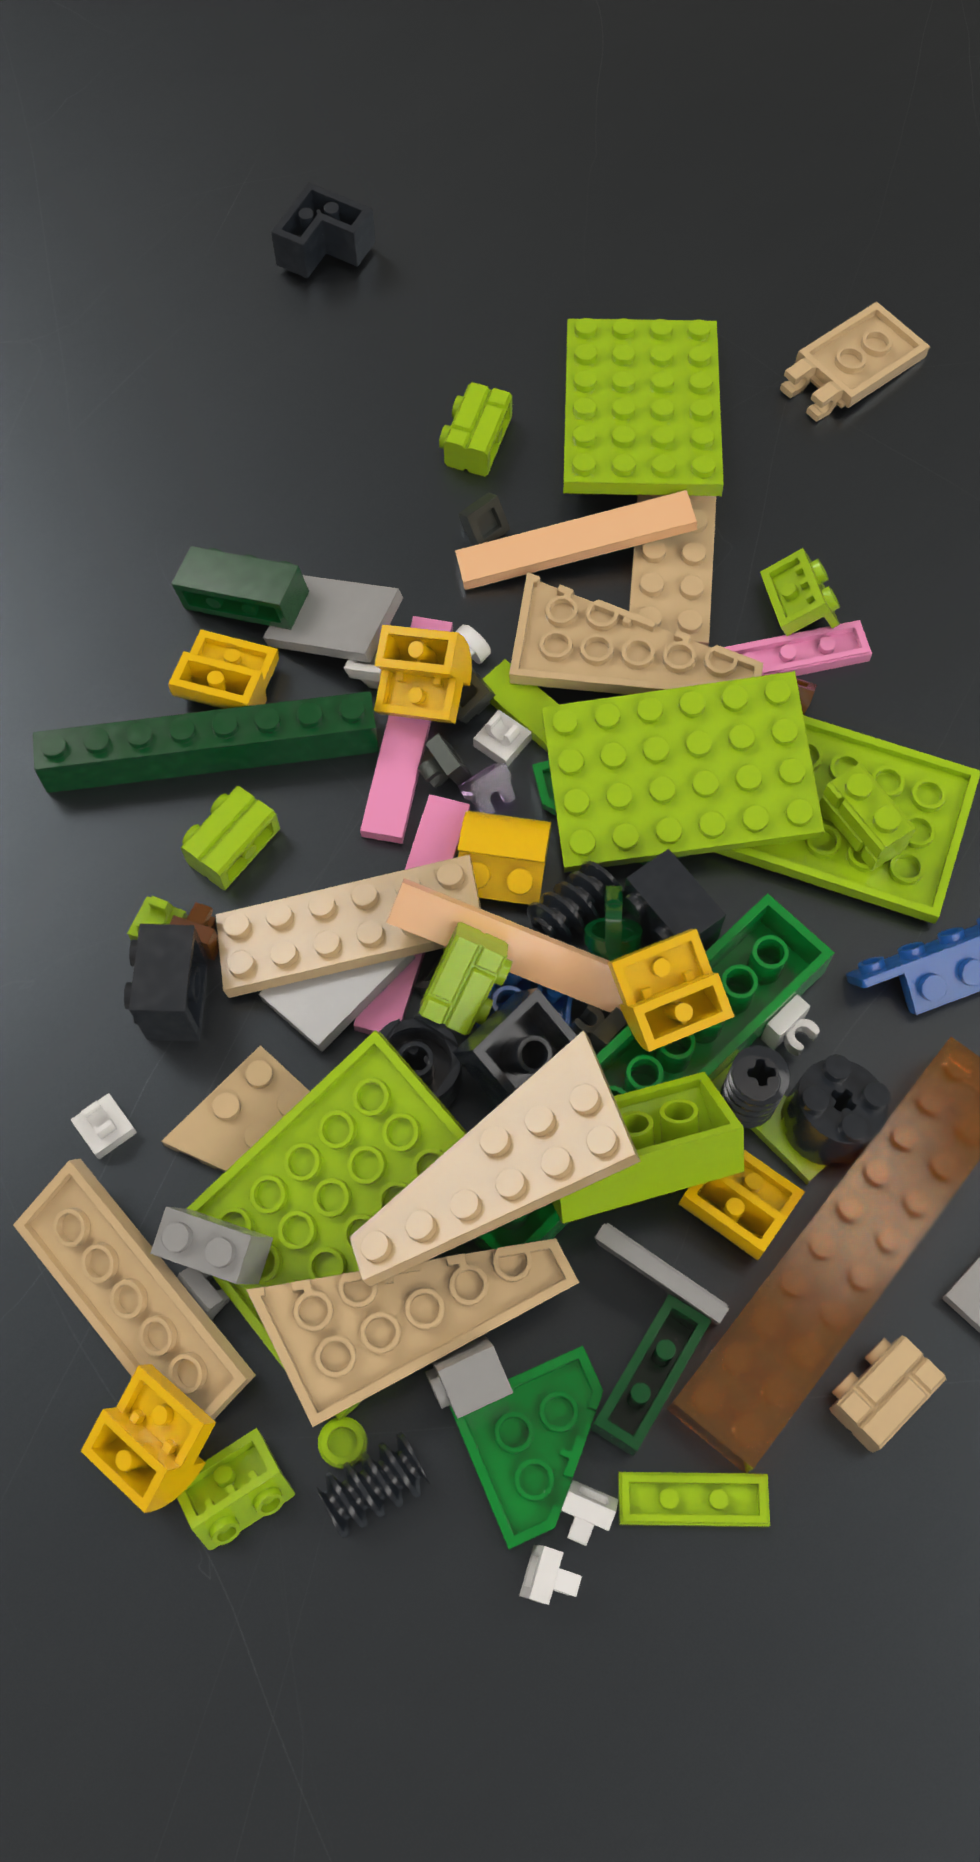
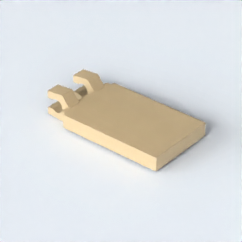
[780,302,930,422]

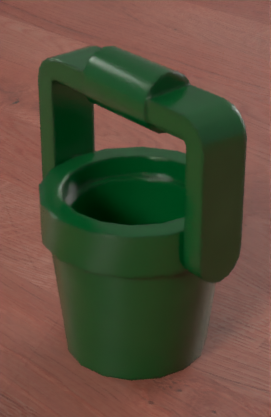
[584,886,643,961]

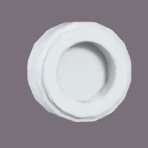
[456,624,491,664]

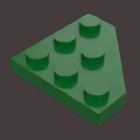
[449,1346,604,1550]

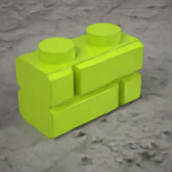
[439,382,513,477]
[819,763,916,870]
[181,786,280,890]
[419,922,512,1035]

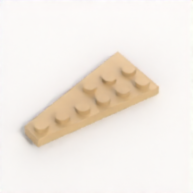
[509,572,763,695]
[350,1030,641,1287]
[161,1045,430,1260]
[246,1238,579,1427]

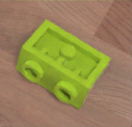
[760,548,840,636]
[177,1428,295,1550]

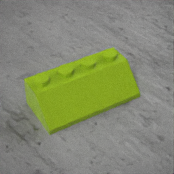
[552,1072,744,1223]

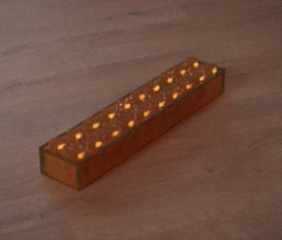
[667,1037,980,1473]

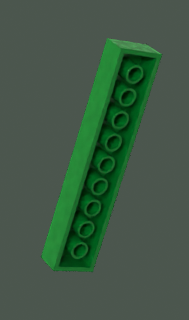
[472,893,835,1251]

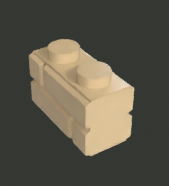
[829,1335,946,1453]

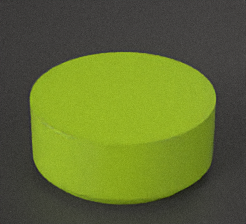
[318,1417,368,1469]

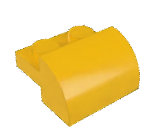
[374,625,472,724]
[168,629,279,709]
[458,810,552,905]
[607,929,734,1052]
[679,1150,805,1261]
[81,1364,216,1513]

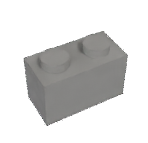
[150,1207,273,1284]
[425,1335,513,1419]

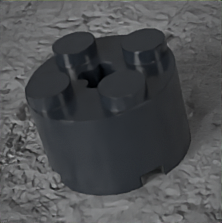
[379,1016,462,1108]
[781,1054,891,1165]

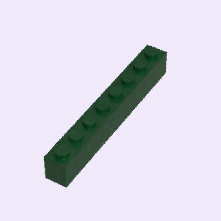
[33,691,379,793]

